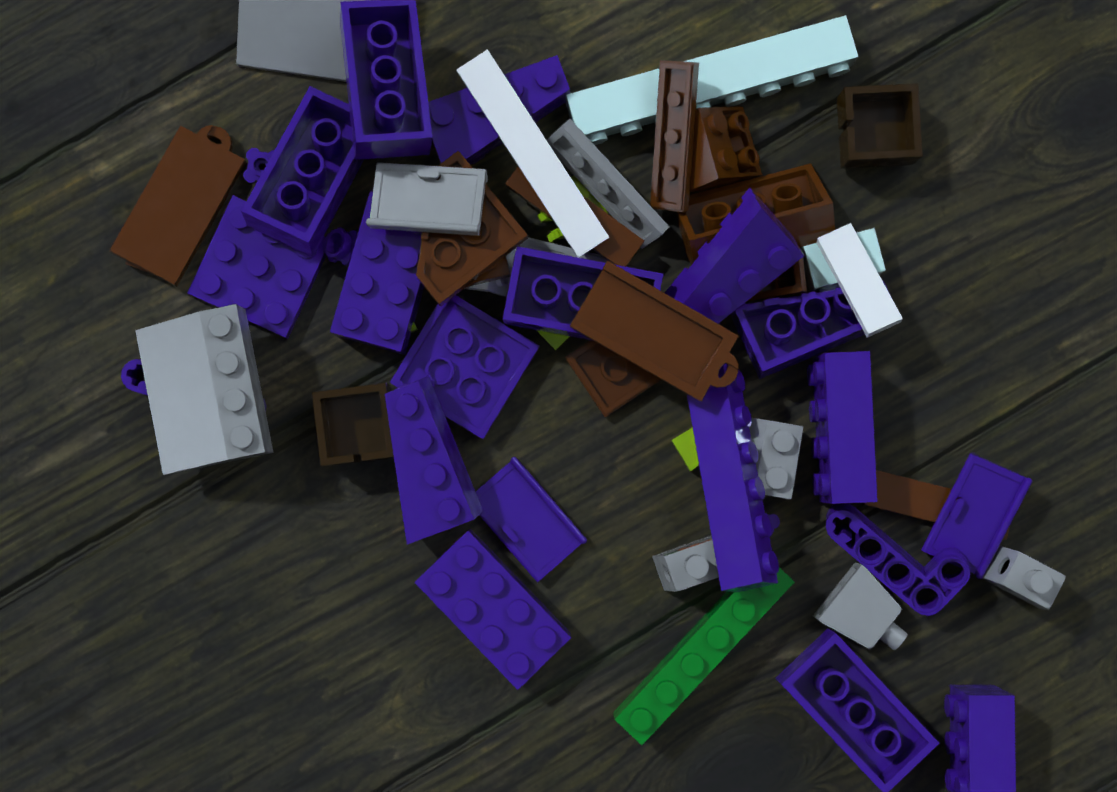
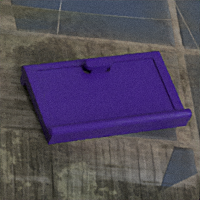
[921,453,1033,579]
[476,457,587,583]

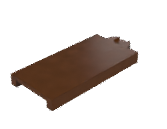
[109,125,246,287]
[570,260,739,402]

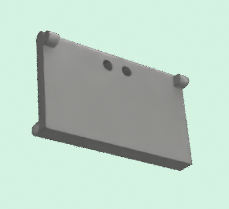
[366,163,488,236]

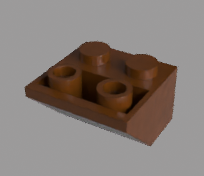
[690,107,762,192]

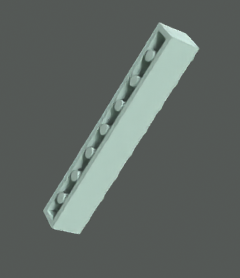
[566,15,858,145]

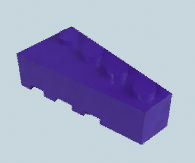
[428,55,570,165]
[665,188,804,324]
[730,280,893,379]

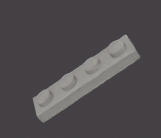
[547,119,669,249]

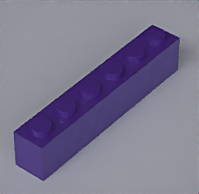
[687,364,779,592]

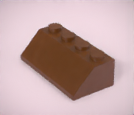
[675,163,835,265]

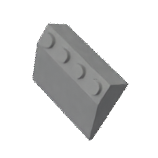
[236,0,364,82]
[135,304,274,475]

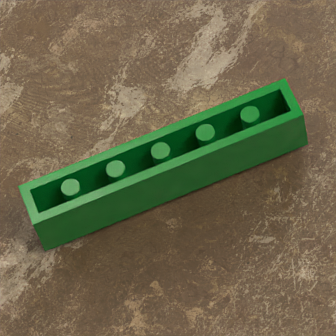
[613,567,795,745]

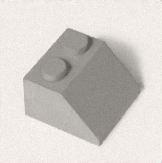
[749,418,804,499]

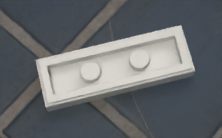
[816,223,903,338]

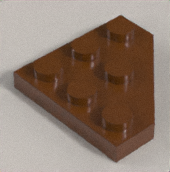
[416,151,528,307]

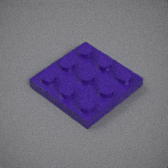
[187,195,327,339]
[390,295,540,439]

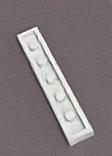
[457,49,609,258]

